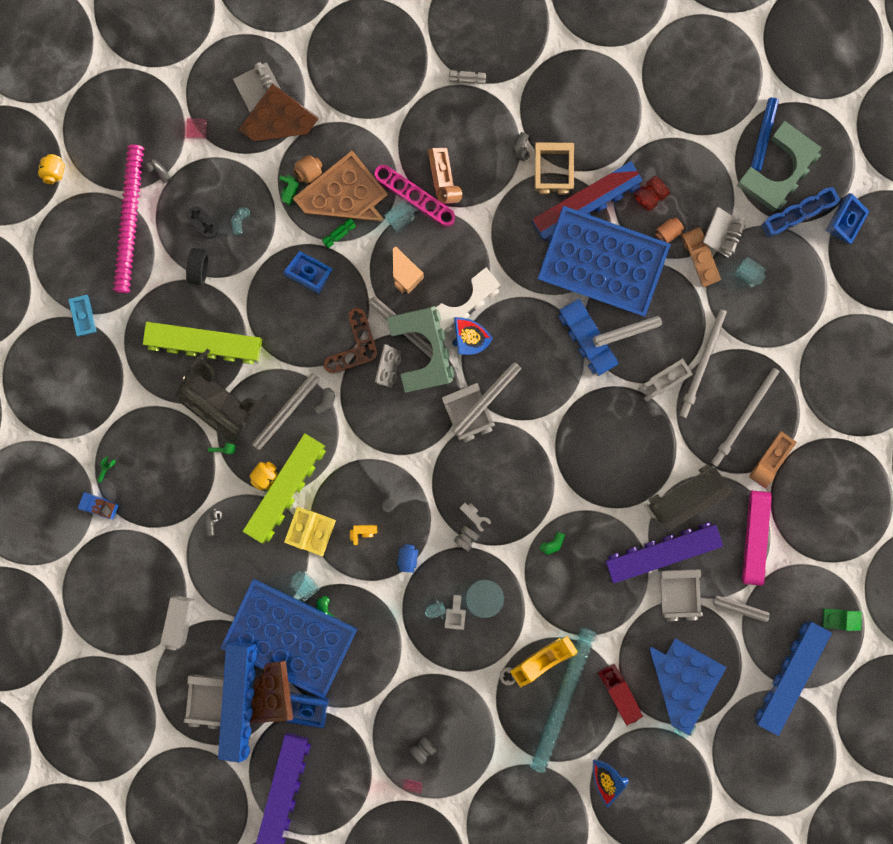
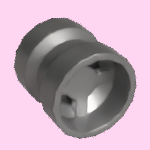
[453,525,480,552]

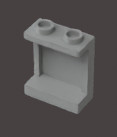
[442,383,495,443]
[660,569,703,621]
[184,674,224,729]

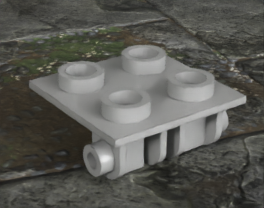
[233,62,280,112]
[703,207,746,258]
[375,344,402,388]

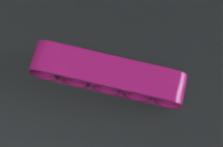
[375,165,455,228]
[742,490,771,586]

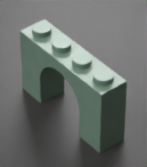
[737,121,822,212]
[387,306,454,393]

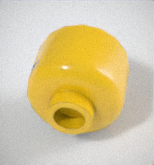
[38,154,65,184]
[250,462,278,491]

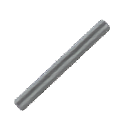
[369,296,433,359]
[452,362,521,436]
[252,373,320,450]

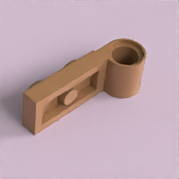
[428,148,462,204]
[681,227,721,287]
[749,431,797,488]

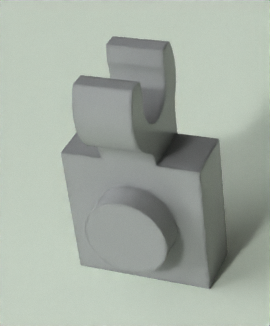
[460,503,491,531]
[445,595,466,630]

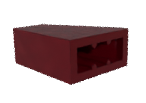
[597,664,643,726]

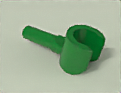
[208,443,236,455]
[97,456,116,483]

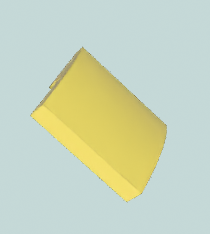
[284,506,336,556]

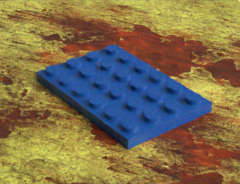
[537,206,671,317]
[220,579,358,699]

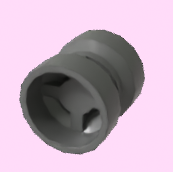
[410,737,437,764]

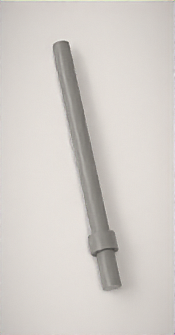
[679,309,727,418]
[711,368,780,467]

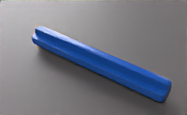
[751,97,779,171]

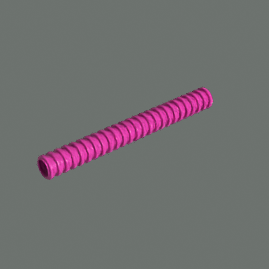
[113,145,144,293]

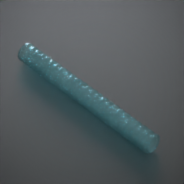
[530,627,597,773]

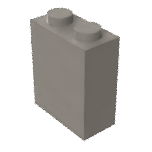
[160,595,195,650]

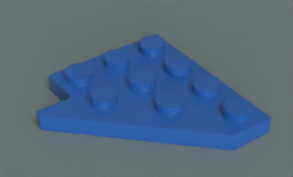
[650,639,726,736]

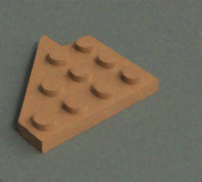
[293,151,388,222]

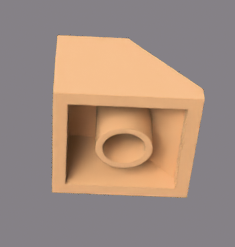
[393,246,424,294]

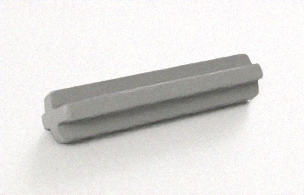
[713,596,770,622]

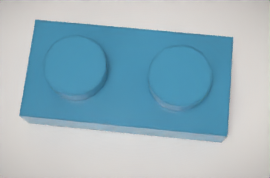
[68,295,97,337]

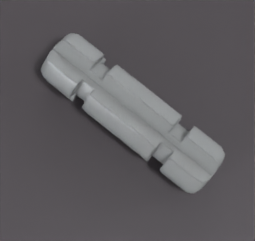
[449,70,486,84]

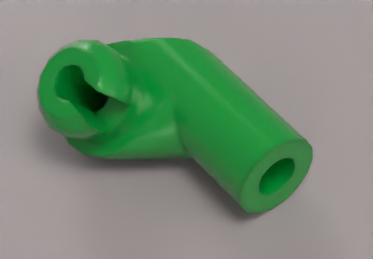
[540,532,565,555]
[316,596,334,617]

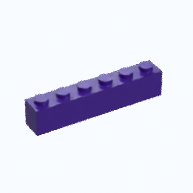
[605,522,724,584]
[256,733,311,844]

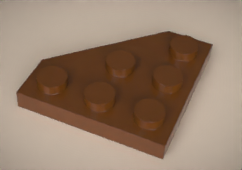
[238,83,319,141]
[250,661,293,724]

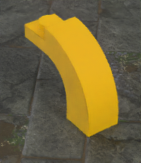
[510,636,577,688]

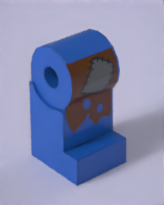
[78,492,119,520]

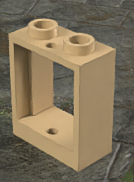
[535,143,574,195]

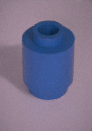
[397,544,418,573]

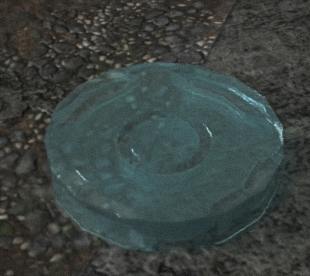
[466,579,504,618]

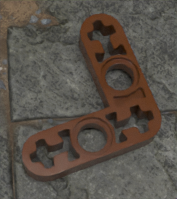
[324,308,378,374]

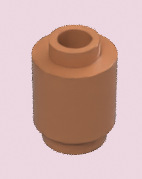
[655,217,684,243]

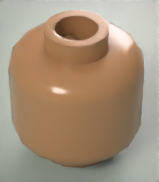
[293,155,322,184]

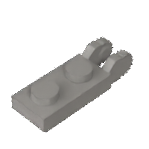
[638,358,693,402]

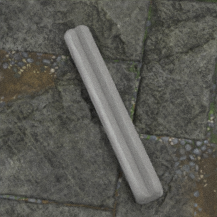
[593,316,662,347]

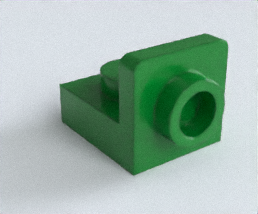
[279,175,299,207]

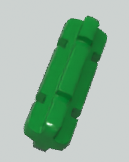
[322,218,356,248]

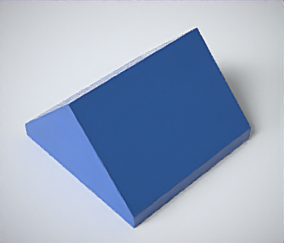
[825,193,870,244]
[283,251,333,295]
[286,692,329,728]

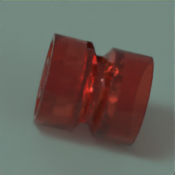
[634,176,670,212]

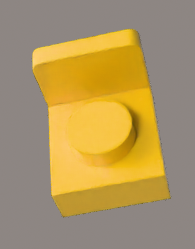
[350,525,377,545]

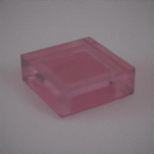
[186,118,207,139]
[402,779,423,794]

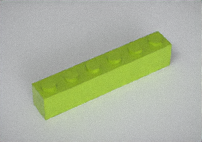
[143,322,262,364]
[243,433,326,544]

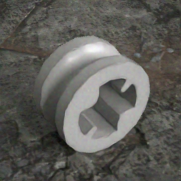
[500,667,516,685]

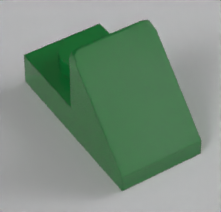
[822,608,862,631]

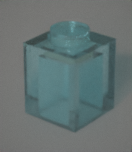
[385,201,415,233]
[734,256,767,287]
[290,571,320,602]

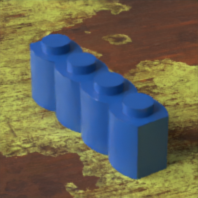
[761,187,840,237]
[558,298,619,376]

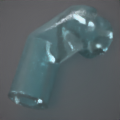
[231,207,250,235]

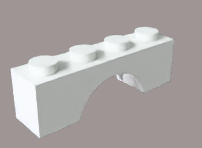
[436,267,501,335]

